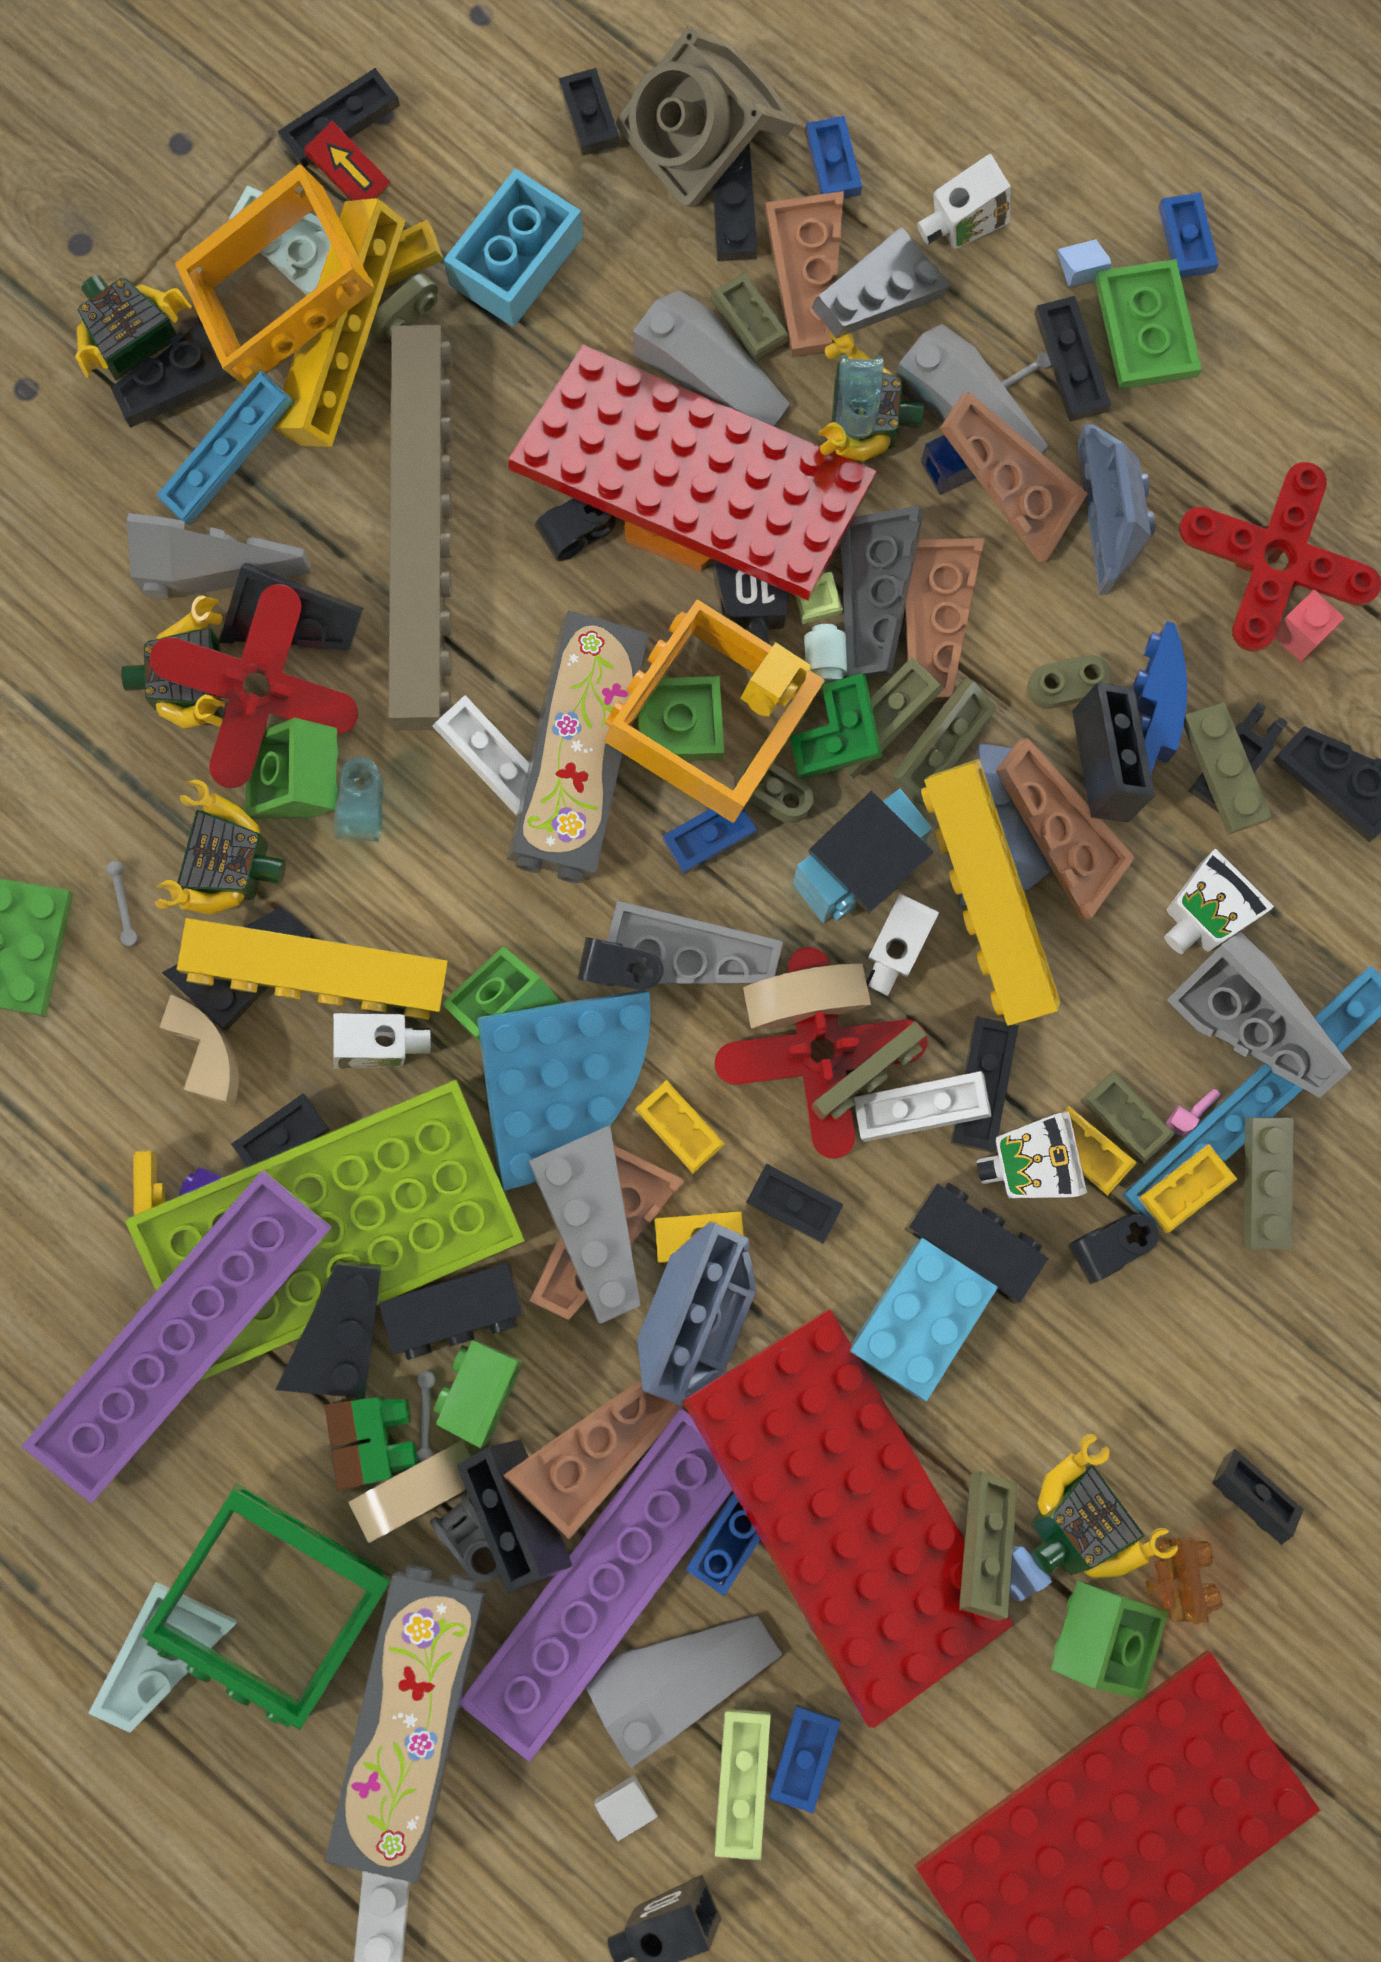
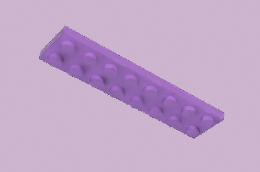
[21,1170,331,1504]
[460,1408,732,1762]

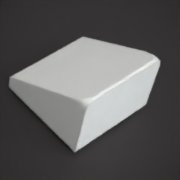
[594,1774,658,1841]

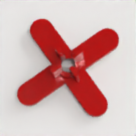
[1179,462,1381,652]
[150,584,358,789]
[714,947,928,1159]

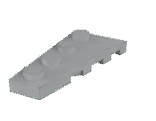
[607,901,783,984]
[528,1125,641,1324]

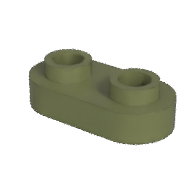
[370,273,438,343]
[1027,655,1111,709]
[734,756,813,823]

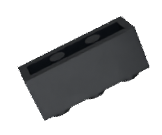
[1072,683,1155,823]
[904,1182,1049,1304]
[379,1263,525,1360]
[457,1439,573,1594]

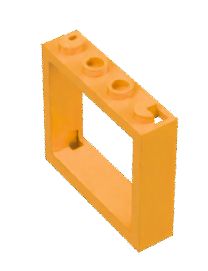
[175,164,375,387]
[604,599,825,823]

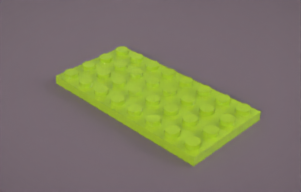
[125,1079,525,1382]

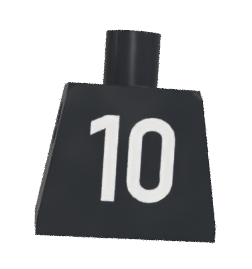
[713,559,789,645]
[607,1875,721,1962]

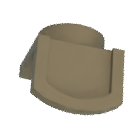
[616,26,797,207]

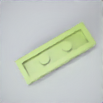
[715,1708,770,1860]

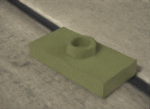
[711,272,789,361]
[1081,1070,1175,1164]

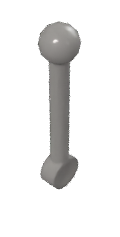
[1001,352,1051,388]
[107,861,139,947]
[417,1371,435,1463]

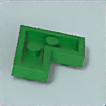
[790,673,882,779]

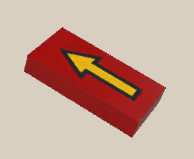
[304,121,391,201]

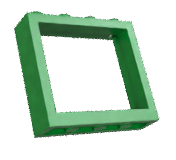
[141,1482,390,1730]

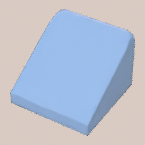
[1057,240,1112,287]
[1010,1546,1052,1601]

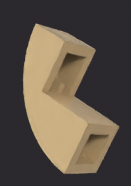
[743,963,871,1029]
[159,995,239,1107]
[348,1440,471,1543]

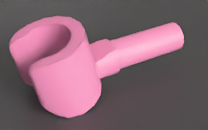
[1165,1089,1221,1136]

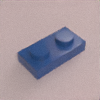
[805,116,862,199]
[1158,192,1219,278]
[662,809,757,875]
[769,1704,841,1813]

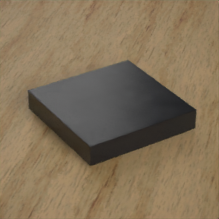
[808,790,934,914]

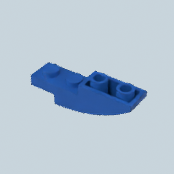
[1132,621,1187,774]
[686,1492,760,1596]

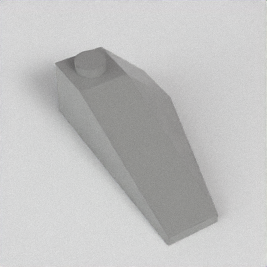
[633,290,790,427]
[896,324,1048,454]
[127,513,311,600]
[1167,931,1352,1098]
[586,1615,783,1768]

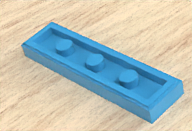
[156,370,294,525]

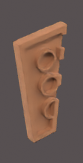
[765,191,844,357]
[940,392,1088,562]
[904,538,985,703]
[996,738,1135,920]
[528,1145,685,1320]
[503,1379,685,1540]

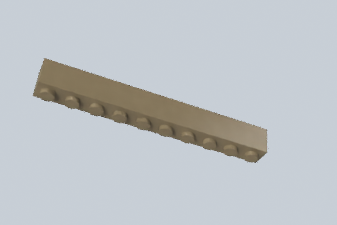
[389,325,452,731]

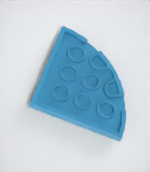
[477,990,651,1191]

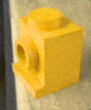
[740,642,811,717]

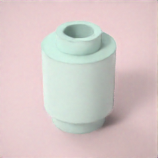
[804,624,847,689]

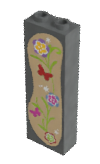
[507,610,649,883]
[325,1565,487,1884]

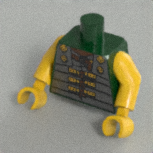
[75,275,192,381]
[818,333,924,463]
[121,595,225,729]
[155,780,286,915]
[1032,1434,1178,1578]

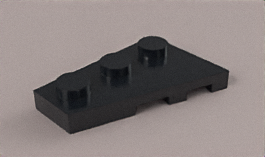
[111,316,237,428]
[218,563,364,650]
[1273,726,1381,842]
[162,907,315,1031]
[275,1260,381,1399]

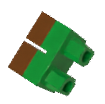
[324,1396,418,1491]

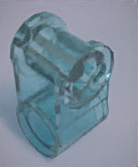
[838,354,883,439]
[334,757,384,842]

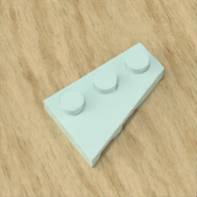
[229,186,331,295]
[88,1582,237,1733]

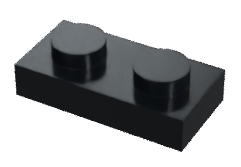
[558,68,620,156]
[231,1093,330,1167]
[746,1163,843,1244]
[1212,1449,1304,1545]

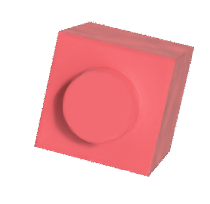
[1275,589,1345,662]

